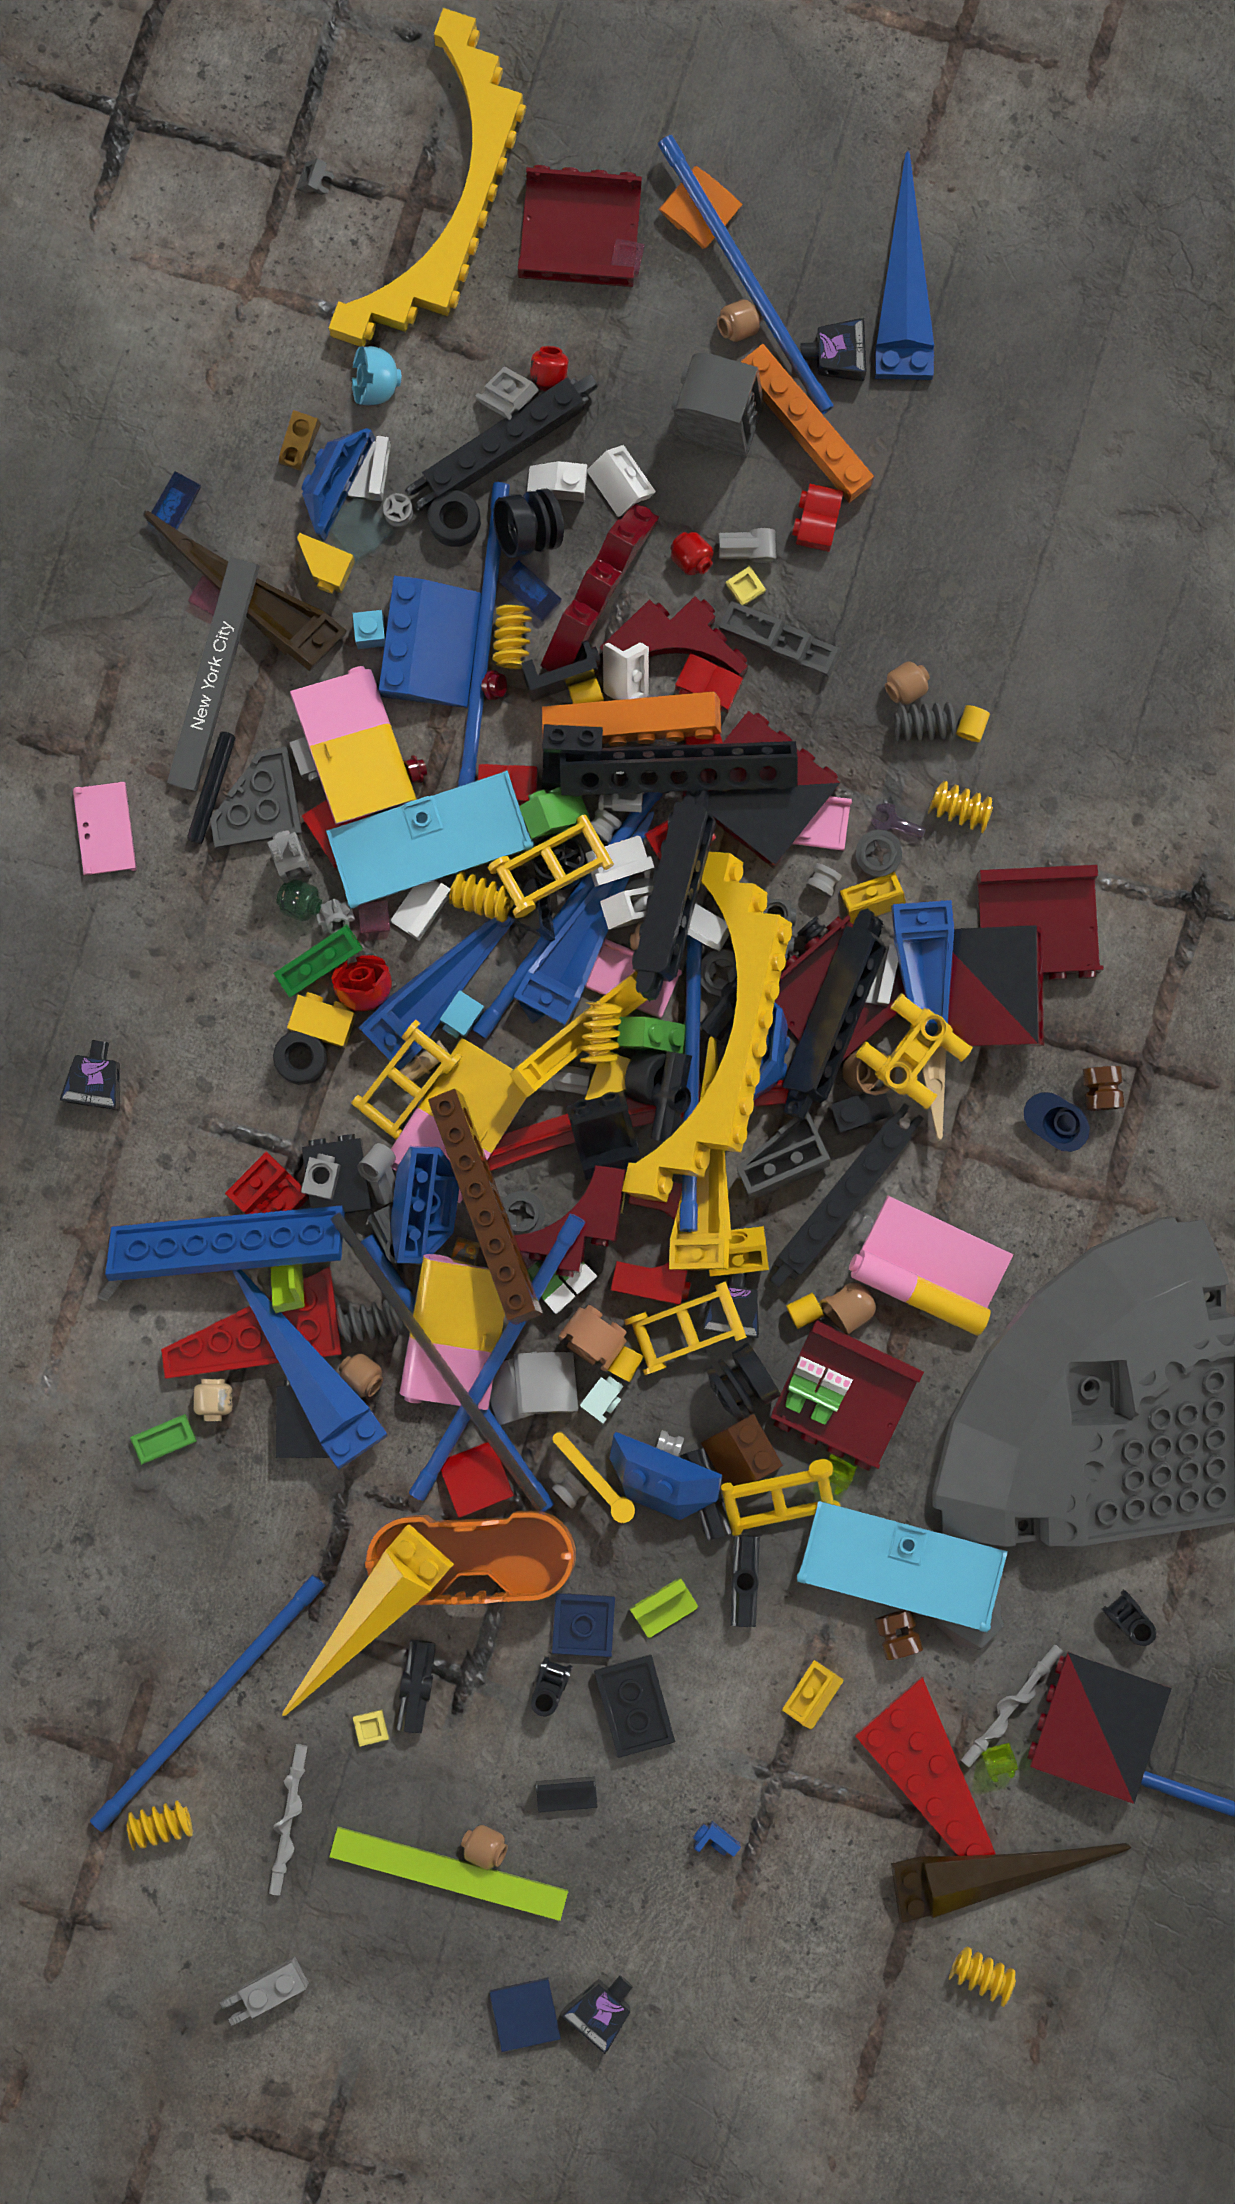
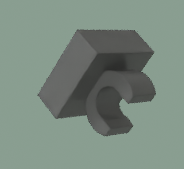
[296,158,334,195]

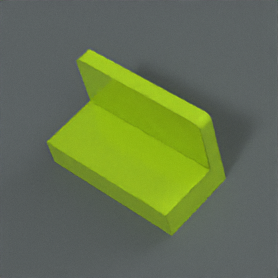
[271,1264,304,1313]
[630,1577,698,1638]

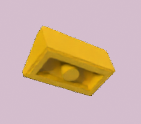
[840,872,906,924]
[782,1660,844,1729]

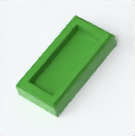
[130,1414,197,1465]

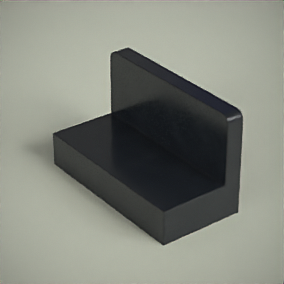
[535,1776,598,1813]

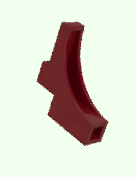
[599,596,748,677]
[514,1165,626,1278]

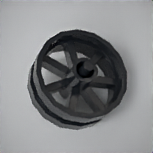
[532,834,587,890]

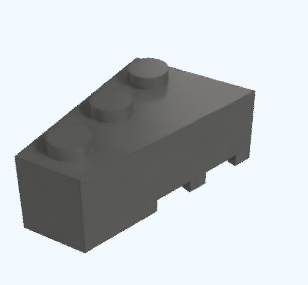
[737,1111,830,1202]

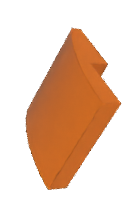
[658,166,743,249]

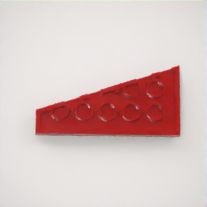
[161,1266,342,1379]
[855,1676,996,1856]

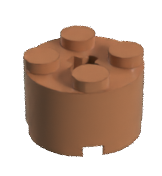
[558,1305,627,1371]

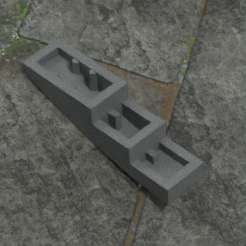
[719,601,842,677]

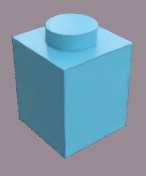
[352,610,386,649]
[440,990,485,1039]

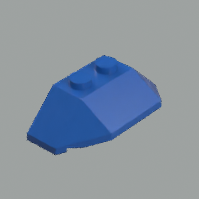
[302,428,376,541]
[753,1003,790,1101]
[390,1146,459,1264]
[610,1432,722,1520]

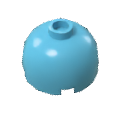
[352,346,401,406]

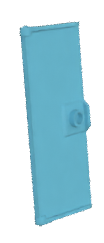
[326,771,534,909]
[797,1501,1008,1633]

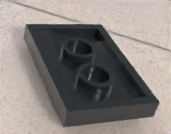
[594,1654,675,1758]

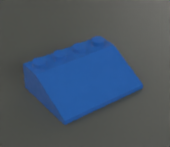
[379,576,481,708]

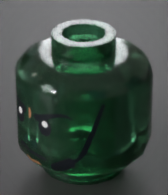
[276,879,322,921]

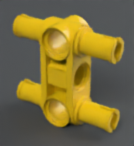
[855,993,973,1109]

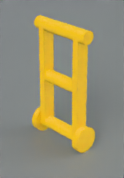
[488,815,614,918]
[351,1020,462,1140]
[624,1281,747,1376]
[553,1432,635,1523]
[721,1459,841,1535]

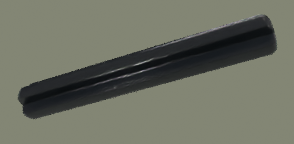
[187,731,236,844]

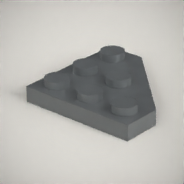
[210,746,302,849]

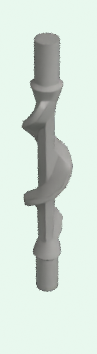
[961,1644,1064,1768]
[269,1744,308,1895]

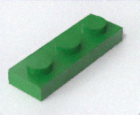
[273,924,363,998]

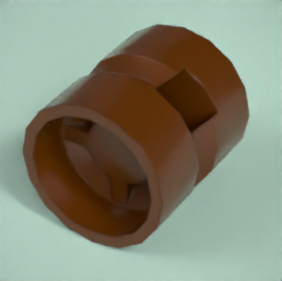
[1083,1066,1124,1111]
[875,1610,923,1660]

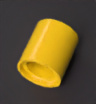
[568,677,604,704]
[956,705,990,742]
[786,1292,824,1329]
[607,1346,644,1382]

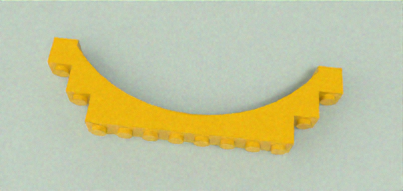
[329,8,526,347]
[622,852,792,1202]

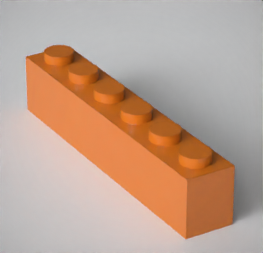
[741,344,874,503]
[542,692,721,747]

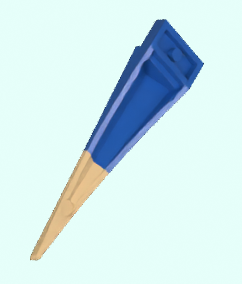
[891,900,954,1141]

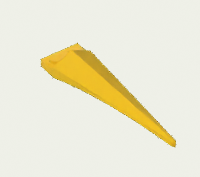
[669,1036,732,1270]
[282,1524,454,1716]

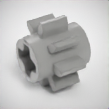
[316,899,355,934]

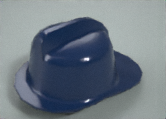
[1024,1092,1090,1152]

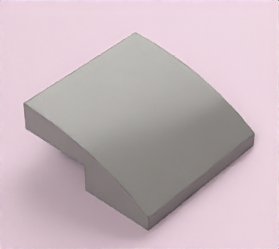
[514,1352,578,1414]

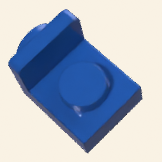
[693,1821,741,1857]

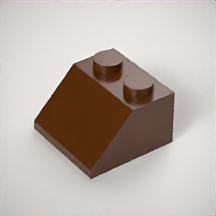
[701,1414,783,1486]

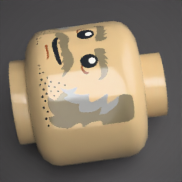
[194,1379,232,1421]

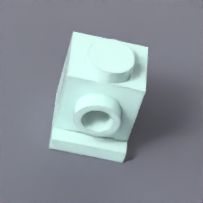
[580,1376,624,1423]

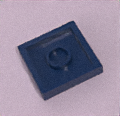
[552,1593,615,1657]
[490,1977,561,2052]

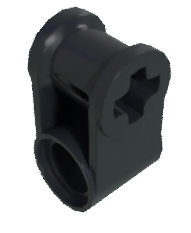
[1101,1589,1157,1646]
[531,1656,573,1717]

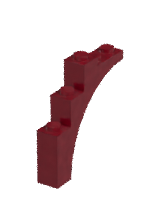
[540,504,659,672]

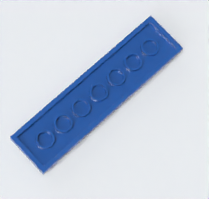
[105,1205,345,1281]

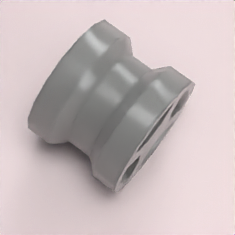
[383,493,413,527]
[591,808,622,843]
[805,863,842,897]
[656,1430,684,1457]
[552,1471,589,1509]

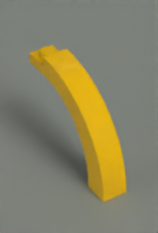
[509,971,647,1097]

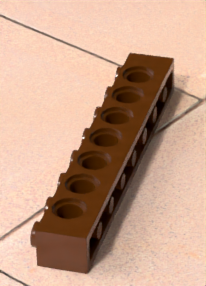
[428,1088,543,1325]

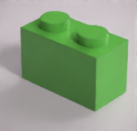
[519,787,590,839]
[617,1017,685,1054]

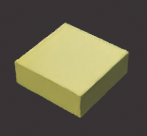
[725,566,766,606]
[353,1709,389,1747]

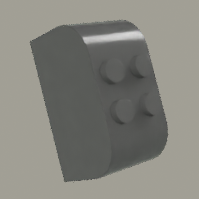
[671,353,764,458]

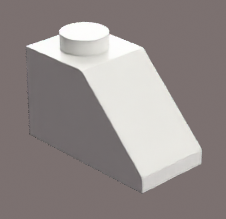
[527,461,587,502]
[600,886,654,929]

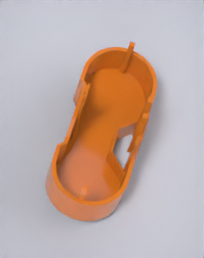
[365,1510,576,1605]

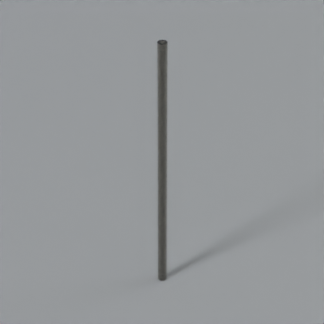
[330,1212,547,1512]

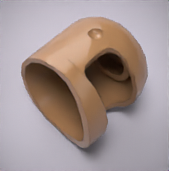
[842,1051,896,1095]
[819,1282,876,1335]

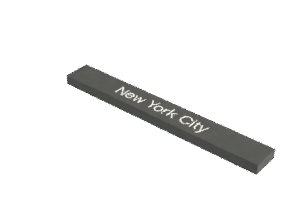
[167,557,260,792]

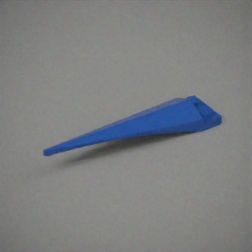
[875,151,934,380]
[514,811,654,1026]
[358,881,543,1071]
[232,1269,388,1470]

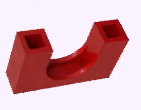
[611,1182,693,1305]

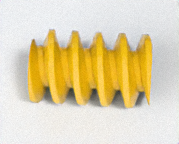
[493,605,532,669]
[928,781,993,833]
[449,871,514,922]
[580,1002,622,1064]
[127,1800,193,1851]
[949,1946,1016,2007]

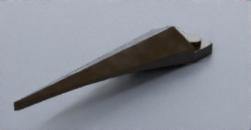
[143,510,347,671]
[891,1843,1132,1923]

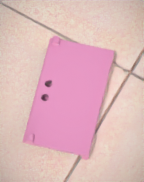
[73,782,137,875]
[792,796,852,851]
[586,939,682,1019]

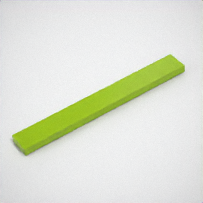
[329,1826,568,1921]

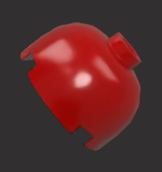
[331,955,392,1011]

